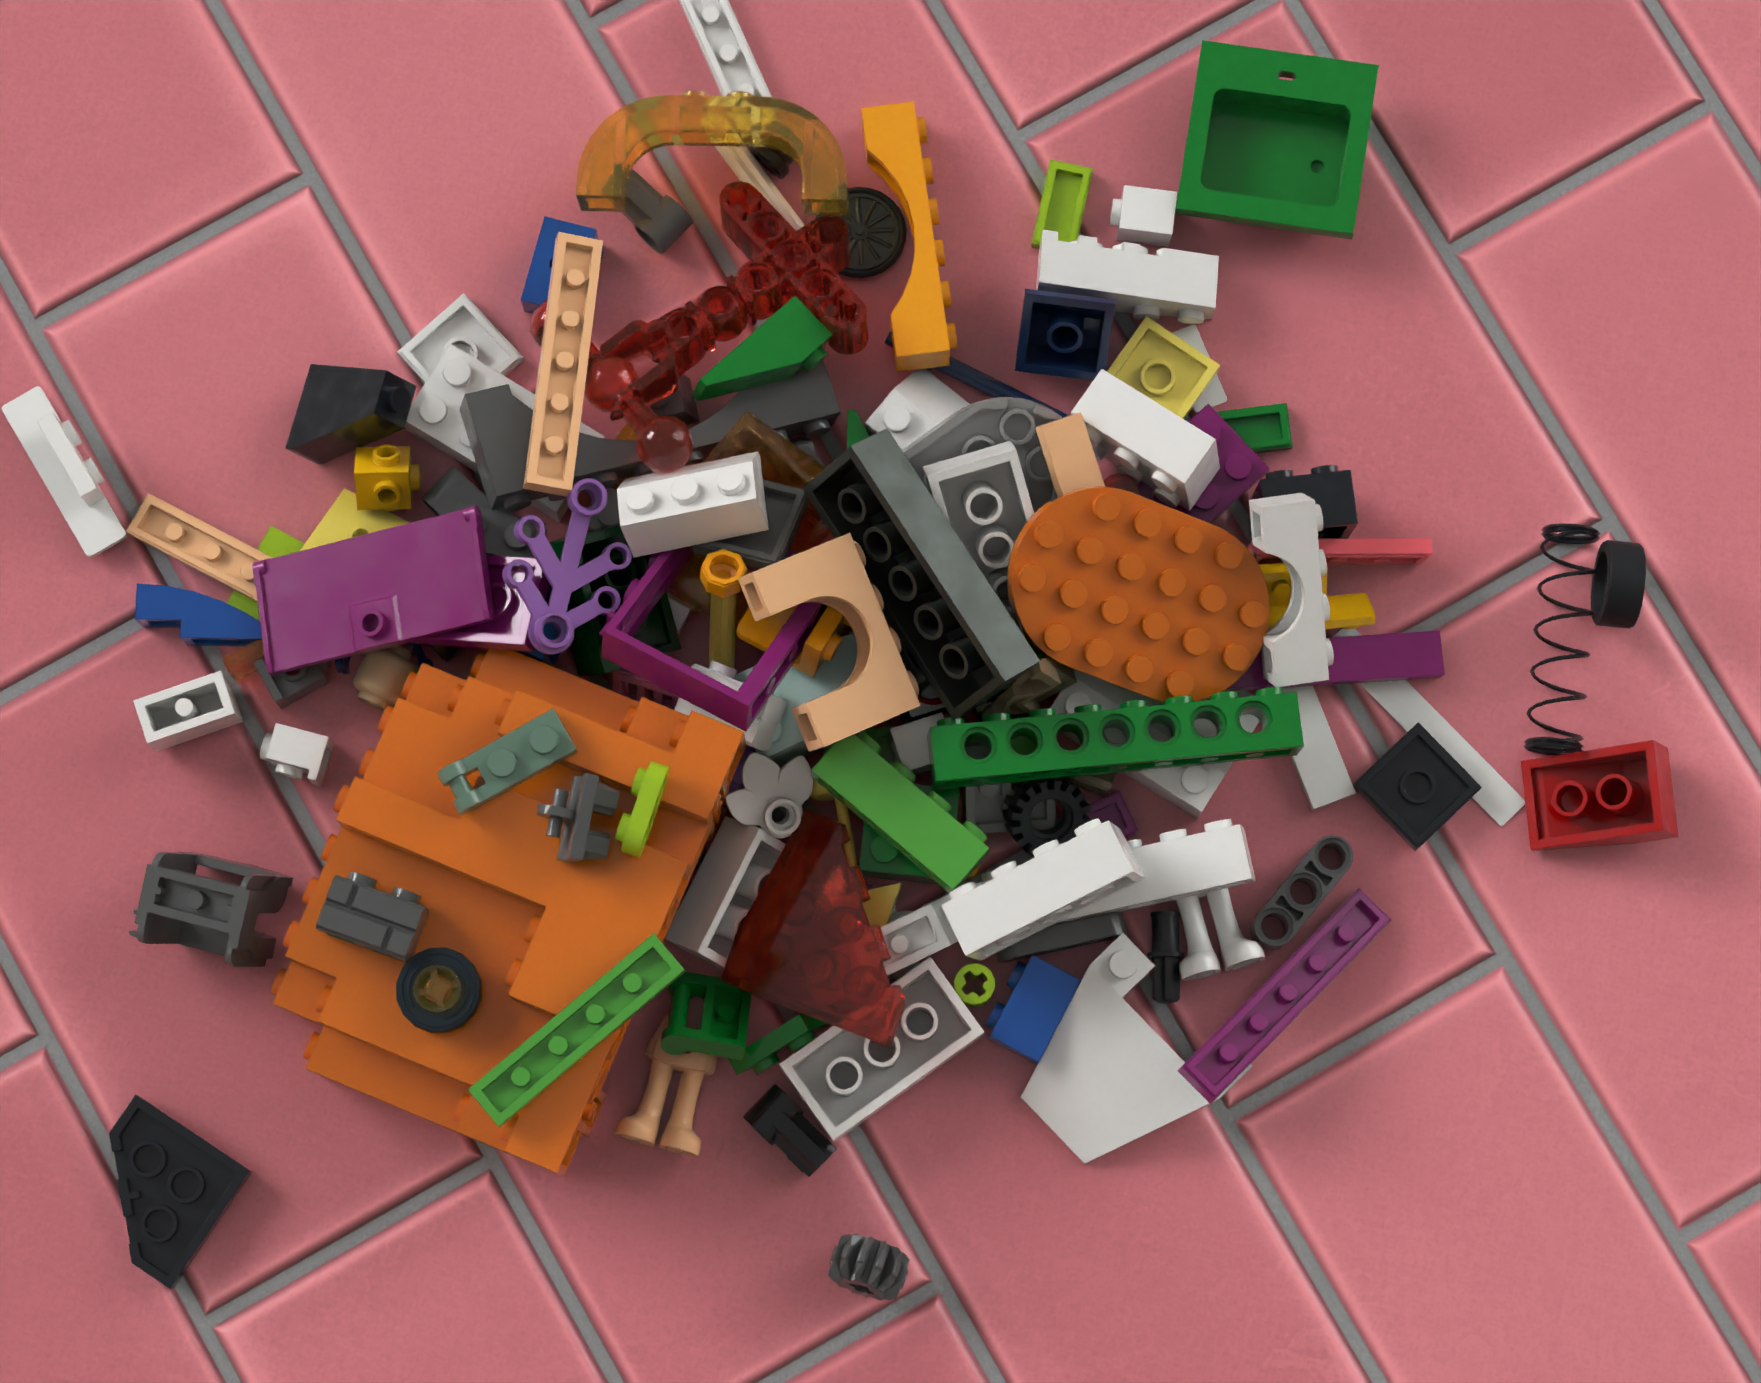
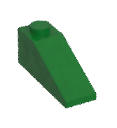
[692,296,833,401]

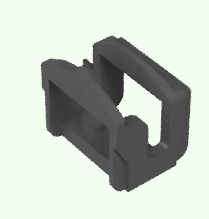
[129,852,293,967]

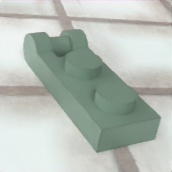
[437,708,578,815]

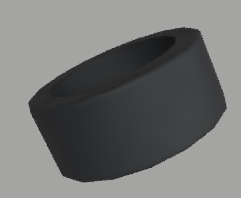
[1591,540,1646,629]

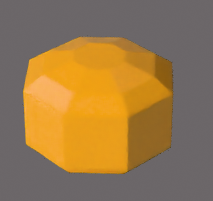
[700,549,747,598]

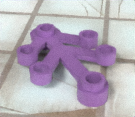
[502,478,632,655]

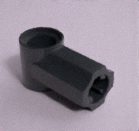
[743,1084,836,1177]

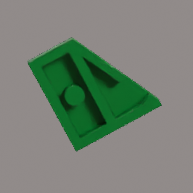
[728,1001,843,1075]

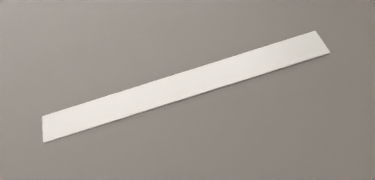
[1333,628,1525,827]

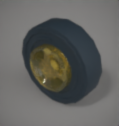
[396,948,482,1033]

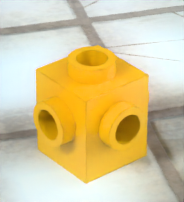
[354,444,421,511]

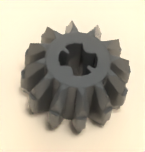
[828,1234,909,1301]

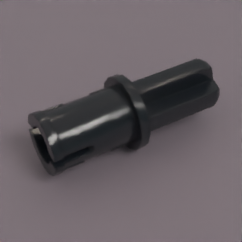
[1147,911,1184,1003]

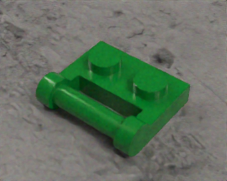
[661,972,753,1060]

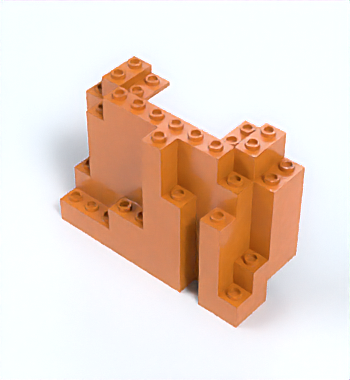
[271,648,746,1176]

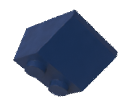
[1015,289,1116,380]

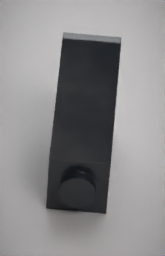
[285,364,417,464]

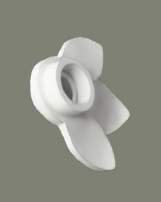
[725,752,813,838]

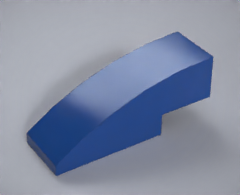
[135,583,263,647]

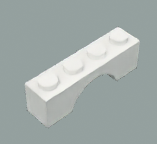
[1249,493,1334,687]

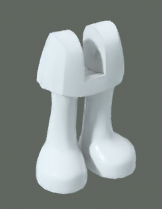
[1172,888,1265,981]

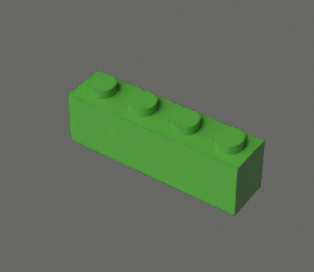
[811,731,989,893]

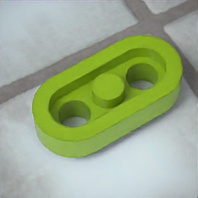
[615,761,670,858]

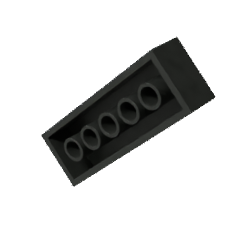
[802,428,1040,720]

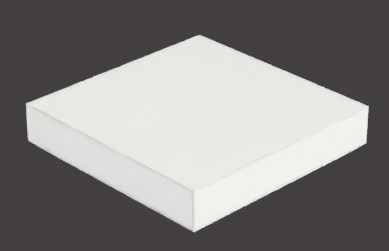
[397,293,524,383]

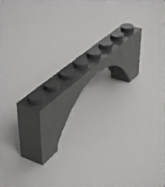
[459,360,841,512]

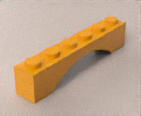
[861,101,958,372]

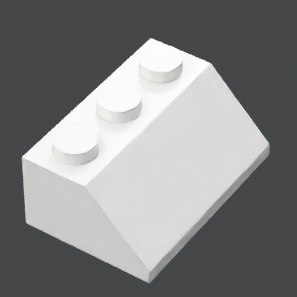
[865,369,970,450]
[617,451,769,558]
[665,816,818,987]

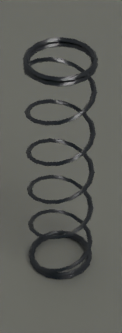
[1524,523,1600,756]

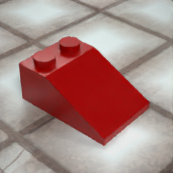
[1521,740,1679,851]

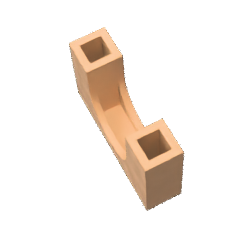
[738,533,921,751]

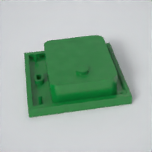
[1175,40,1379,240]

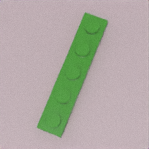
[468,933,686,1127]

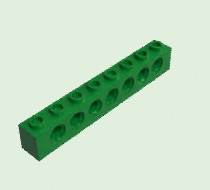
[927,687,1304,790]

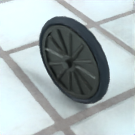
[813,187,907,278]

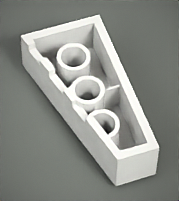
[1036,230,1219,324]

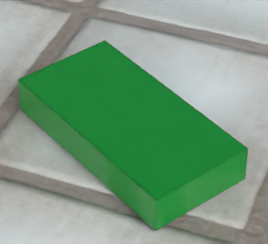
[1217,403,1293,453]

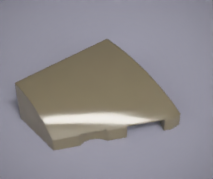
[981,658,1077,720]

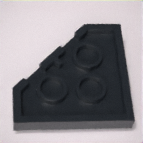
[109,1095,252,1289]

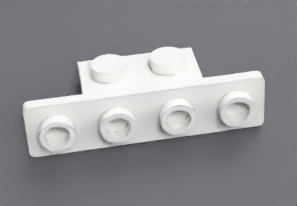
[2,386,127,558]

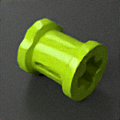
[954,963,995,1008]

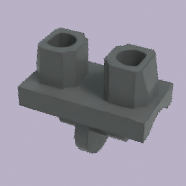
[536,773,620,863]

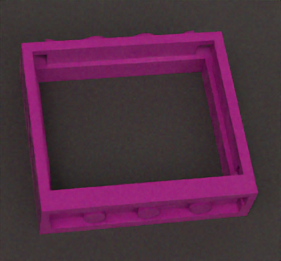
[599,546,828,732]

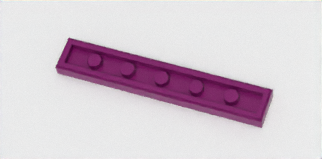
[1222,631,1445,692]
[1177,888,1391,1104]

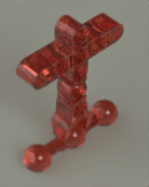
[530,181,869,473]

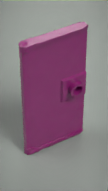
[252,505,495,675]

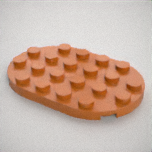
[1007,486,1270,702]

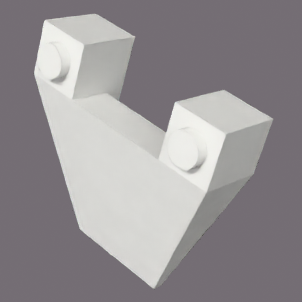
[1020,933,1252,1164]

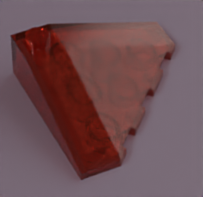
[721,809,906,1046]

